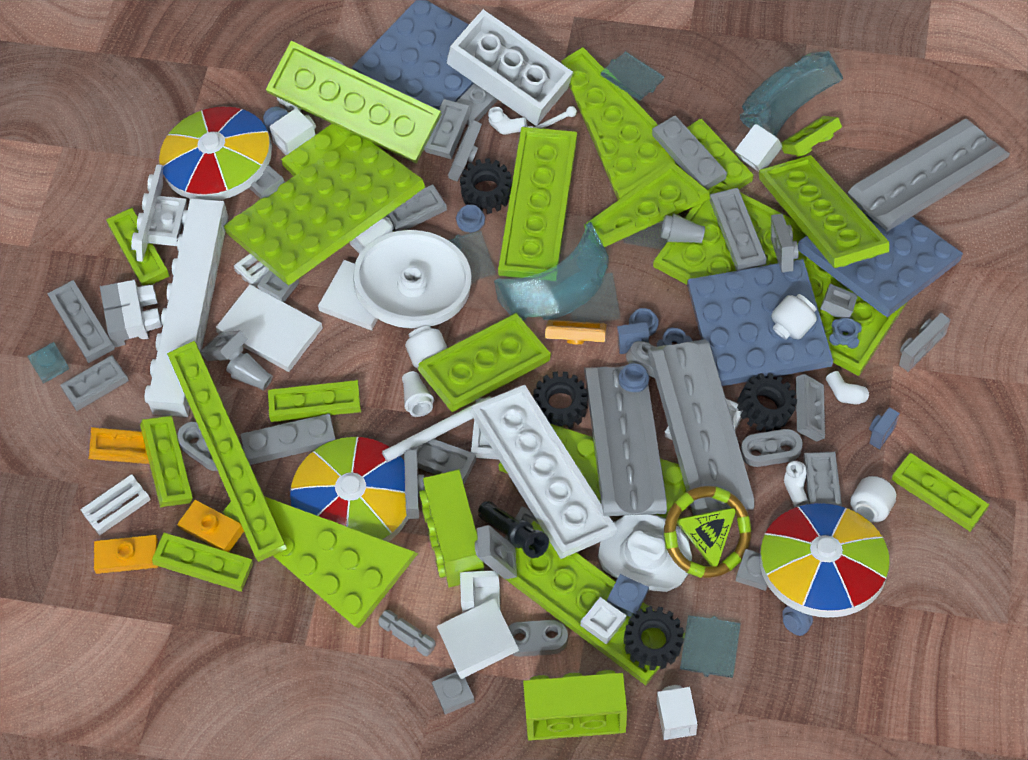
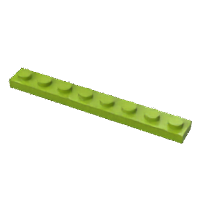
[167,341,287,562]

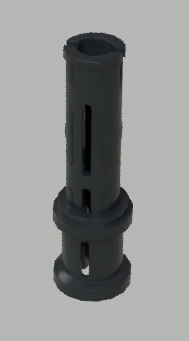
[478,501,549,559]

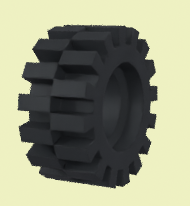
[460,158,512,214]
[533,371,588,429]
[737,373,797,432]
[624,606,684,670]

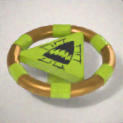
[664,486,752,578]

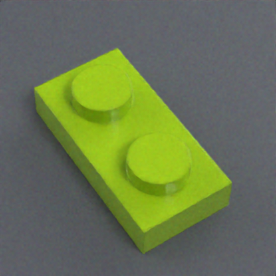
[781,116,842,157]

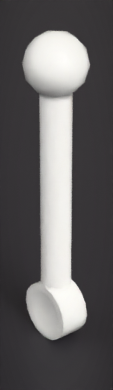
[528,106,577,129]

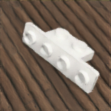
[131,165,187,262]

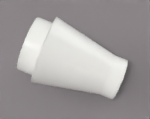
[402,371,434,417]

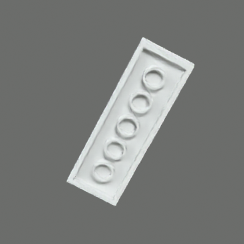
[470,385,617,559]

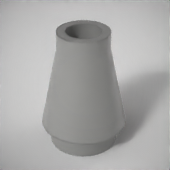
[660,214,705,243]
[226,353,273,391]

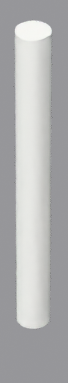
[382,396,491,462]

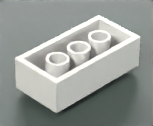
[447,9,573,126]

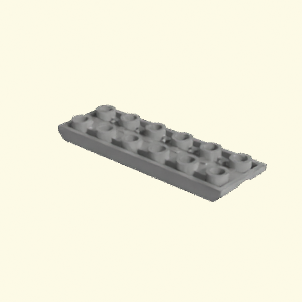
[847,119,1010,231]
[648,339,754,515]
[584,366,667,516]

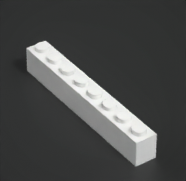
[145,199,228,417]

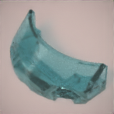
[739,51,843,137]
[494,222,609,321]

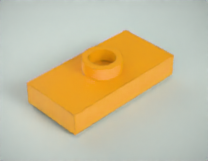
[545,320,607,345]
[88,427,149,464]
[177,500,244,552]
[94,535,159,574]

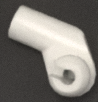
[488,107,528,135]
[826,371,869,404]
[784,461,809,507]

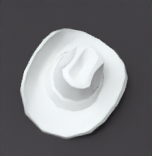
[598,514,692,592]

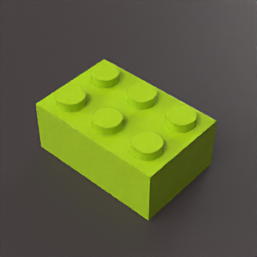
[419,469,484,588]
[523,670,627,741]

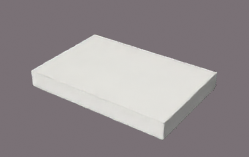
[216,284,323,372]

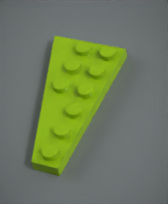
[561,47,679,200]
[223,496,418,628]

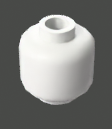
[771,294,817,340]
[405,325,447,369]
[850,476,897,523]

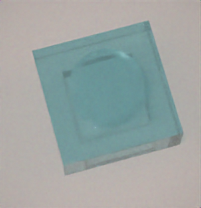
[27,342,69,384]

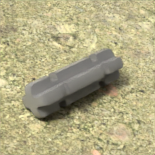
[378,610,436,656]

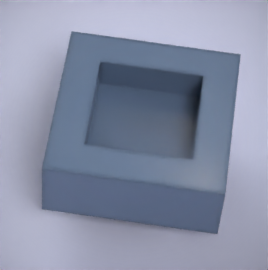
[617,322,649,354]
[869,407,900,450]
[607,574,649,617]

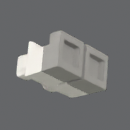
[100,280,162,348]

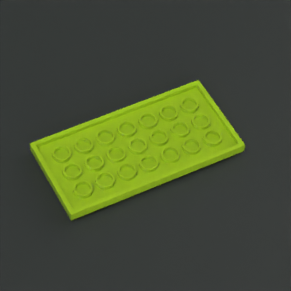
[653,182,908,376]

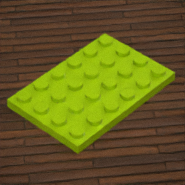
[223,135,425,286]

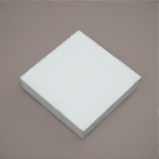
[318,260,378,331]
[437,598,519,679]

